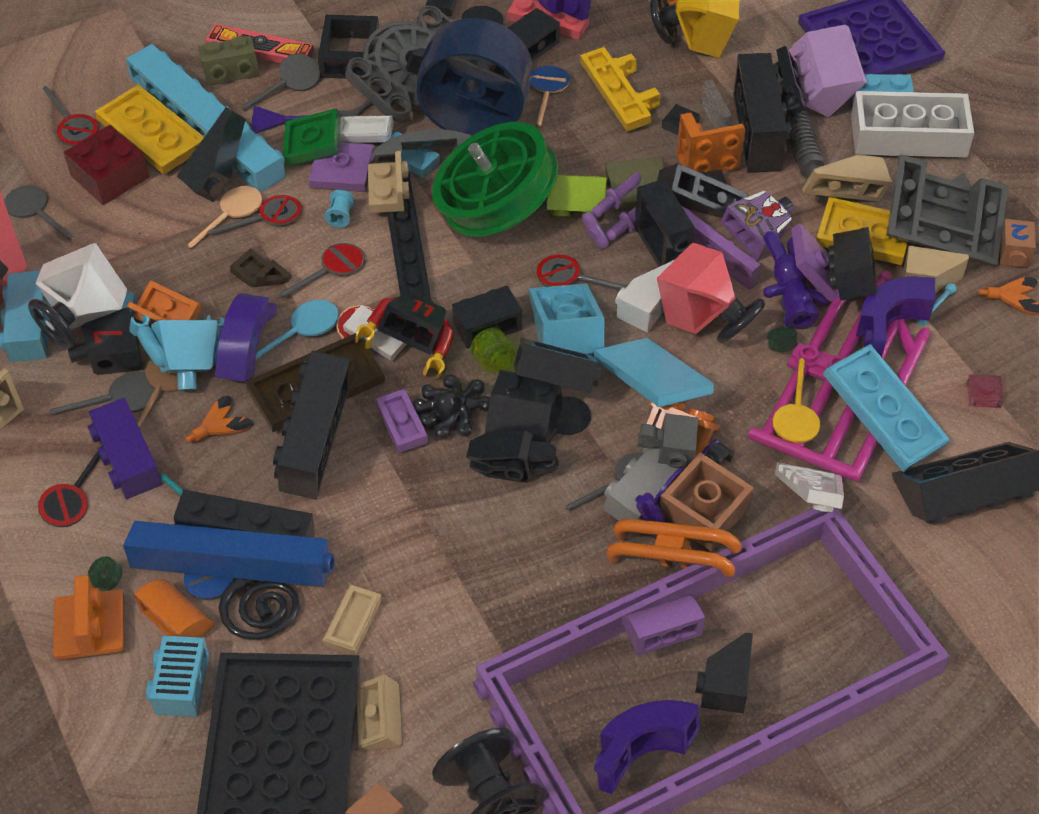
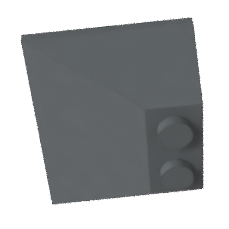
[886,154,1008,267]

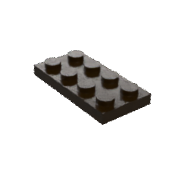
[245,333,385,432]

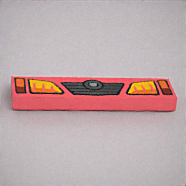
[205,24,314,63]

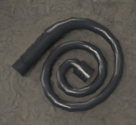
[218,578,300,640]

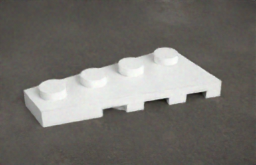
[775,462,844,512]

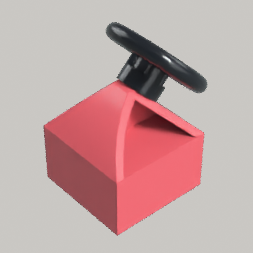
[657,243,765,343]

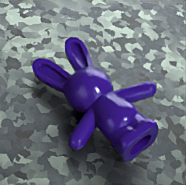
[763,231,828,329]

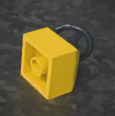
[650,0,740,58]

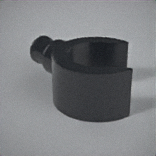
[705,442,734,465]

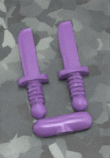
[582,171,641,249]

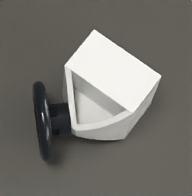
[28,243,127,349]

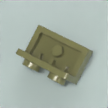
[198,36,259,85]

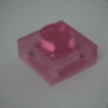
[967,374,1004,408]

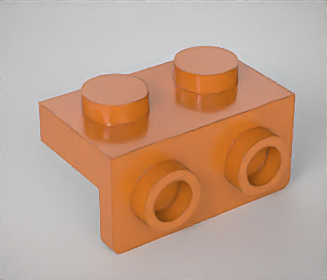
[126,280,203,325]

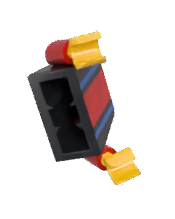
[355,292,454,380]

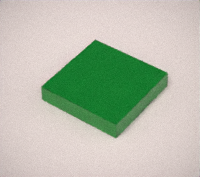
[282,108,341,167]

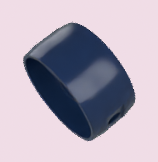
[417,18,532,136]

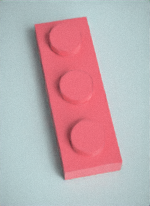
[507,0,589,40]

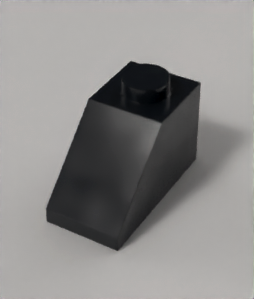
[695,633,753,714]

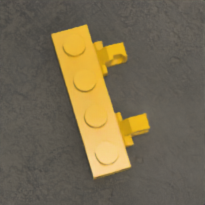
[580,47,660,132]

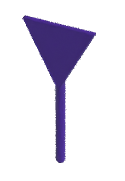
[250,105,344,134]

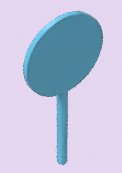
[256,300,339,360]

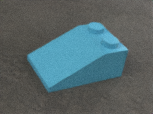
[529,284,604,356]

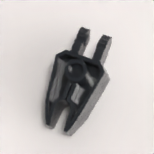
[466,430,559,483]

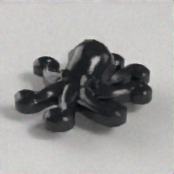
[413,374,490,439]

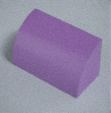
[622,596,705,656]

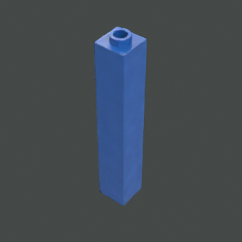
[123,521,335,587]

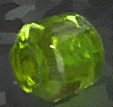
[471,328,516,373]

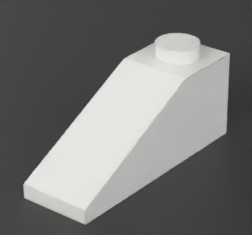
[615,260,674,333]

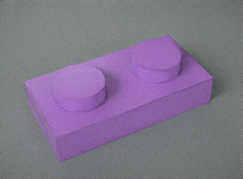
[376,389,428,453]

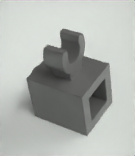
[637,413,698,468]

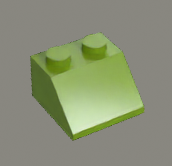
[547,175,607,218]

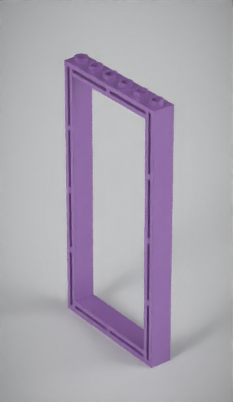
[473,508,950,814]

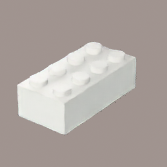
[851,91,974,157]

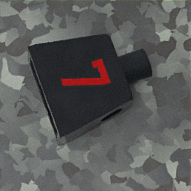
[68,307,144,375]

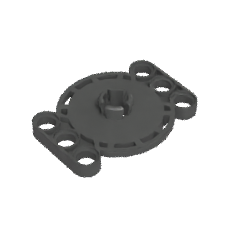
[345,5,452,122]

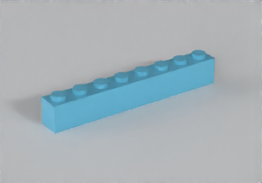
[125,44,286,192]

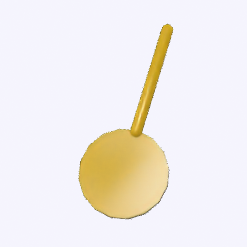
[772,358,821,443]

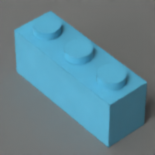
[0,270,50,362]

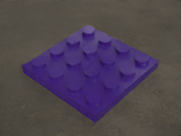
[798,0,945,75]

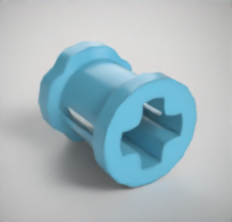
[324,190,355,228]

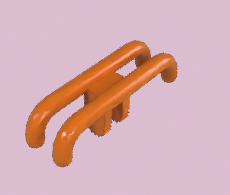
[606,519,742,578]

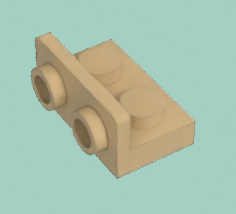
[368,151,409,213]

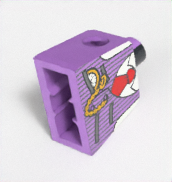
[720,191,794,261]

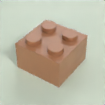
[659,452,754,552]

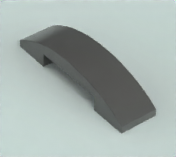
[371,129,472,164]

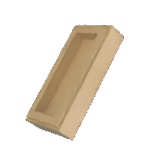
[323,584,382,655]

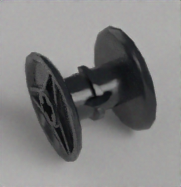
[432,728,546,814]

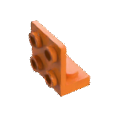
[676,112,745,173]

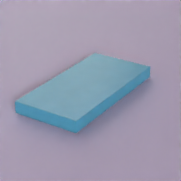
[594,338,714,407]
[823,344,951,472]

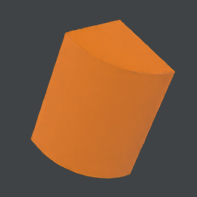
[134,579,215,638]

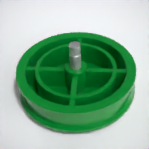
[432,122,558,237]

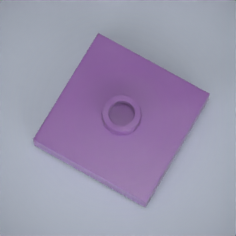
[309,142,374,192]
[791,223,839,302]

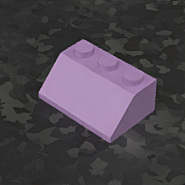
[789,25,867,118]

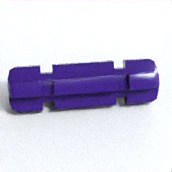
[635,492,668,539]

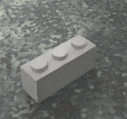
[603,447,696,521]

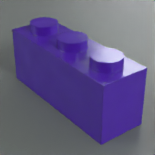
[87,397,163,500]

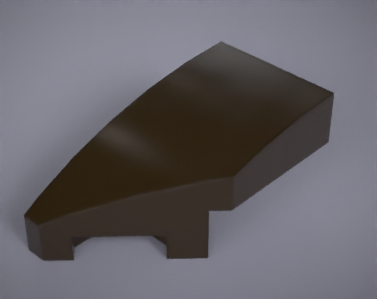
[230,248,292,287]

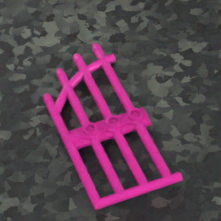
[747,271,930,482]

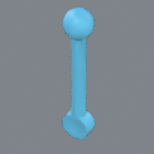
[916,283,957,326]

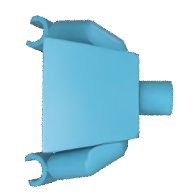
[129,315,225,391]

